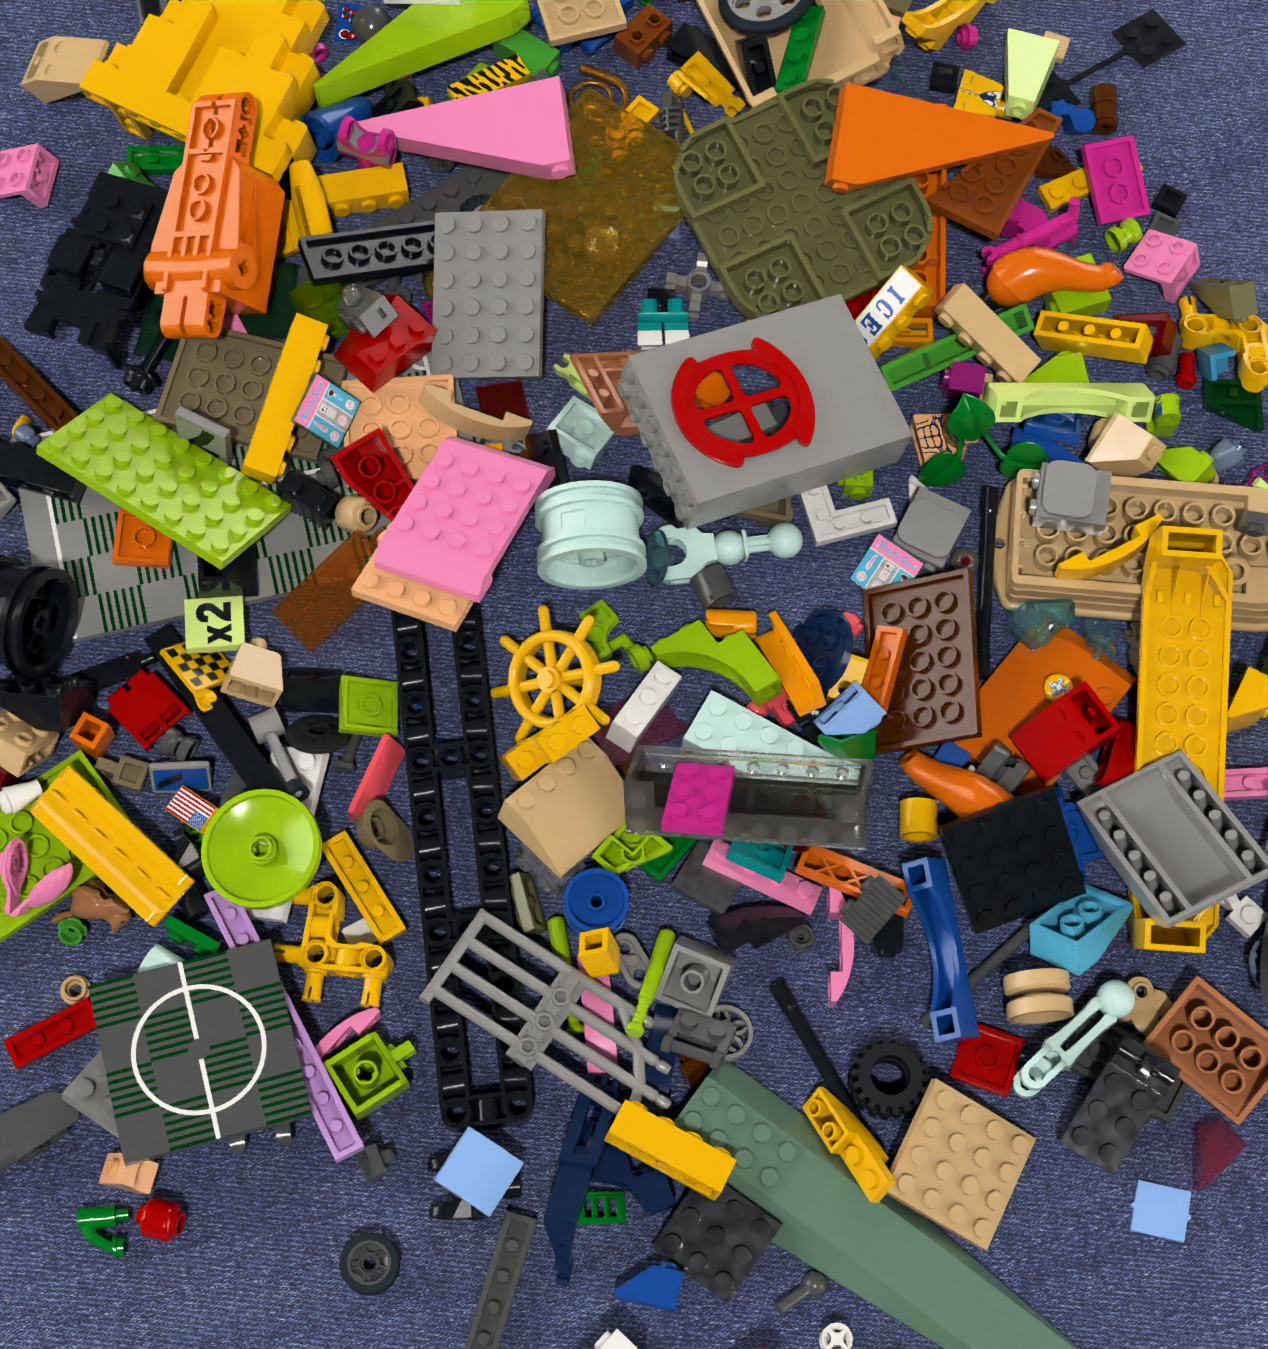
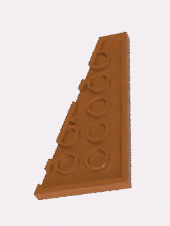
[925,107,1063,241]

